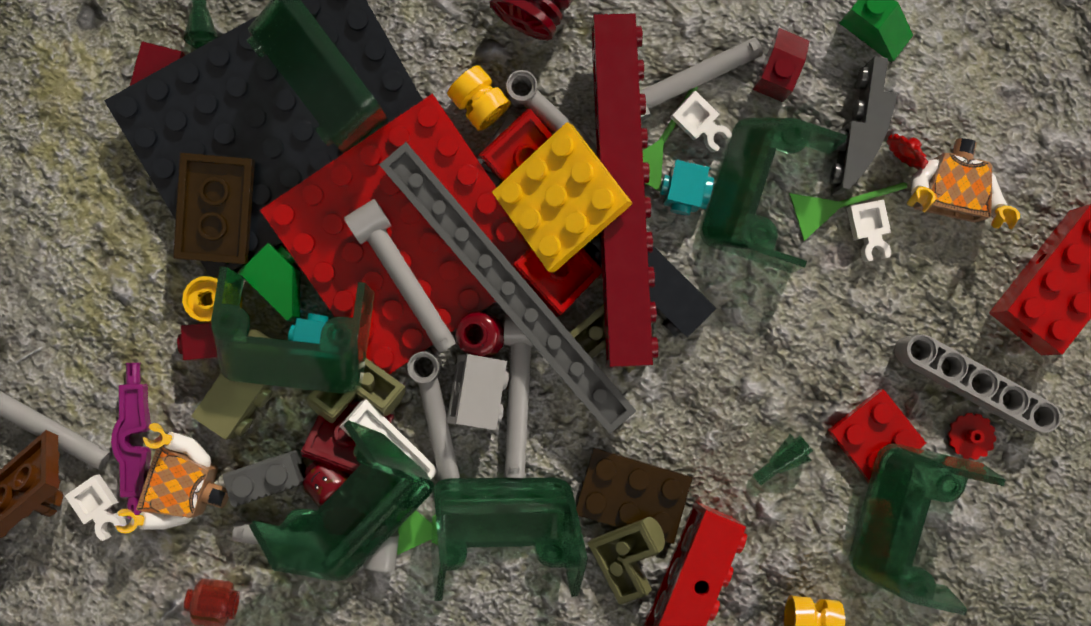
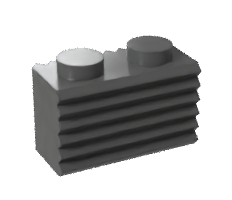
[223,449,306,507]

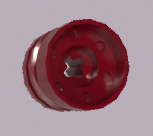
[489,0,572,41]

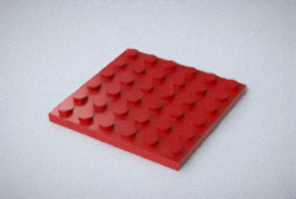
[260,93,530,374]

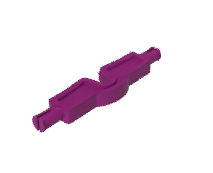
[111,363,151,519]

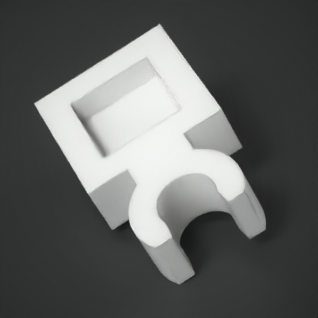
[670,91,732,152]
[847,200,891,263]
[65,474,127,541]

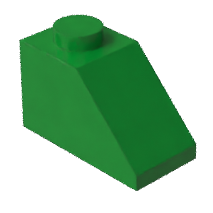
[839,0,913,63]
[238,243,301,323]

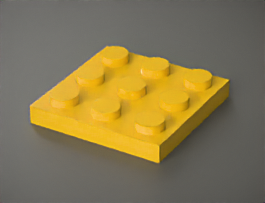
[492,122,633,273]

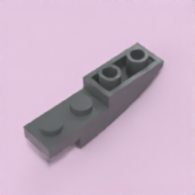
[830,56,897,195]

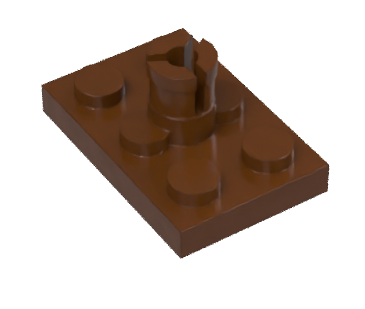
[0,430,63,538]

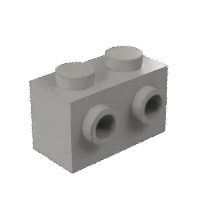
[447,354,509,430]

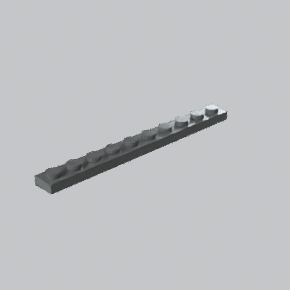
[379,142,636,434]

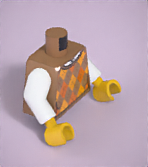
[907,138,1020,229]
[115,423,229,534]

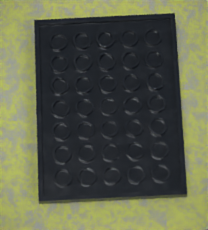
[104,0,423,279]

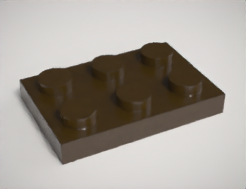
[173,153,255,264]
[574,447,693,544]

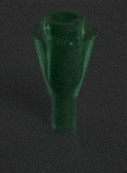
[184,0,218,49]
[753,433,813,486]

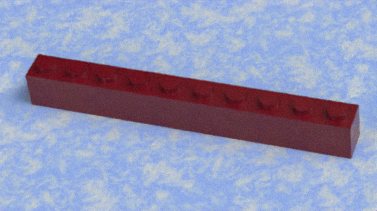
[591,13,658,368]

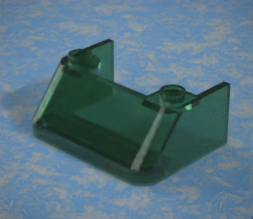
[246,0,389,153]
[700,118,847,273]
[211,267,375,394]
[249,420,434,581]
[849,444,1006,616]
[431,477,588,601]

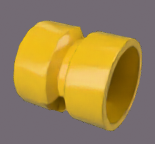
[447,65,511,131]
[182,276,242,323]
[784,595,845,626]

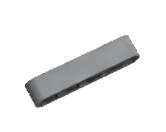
[894,334,1061,433]

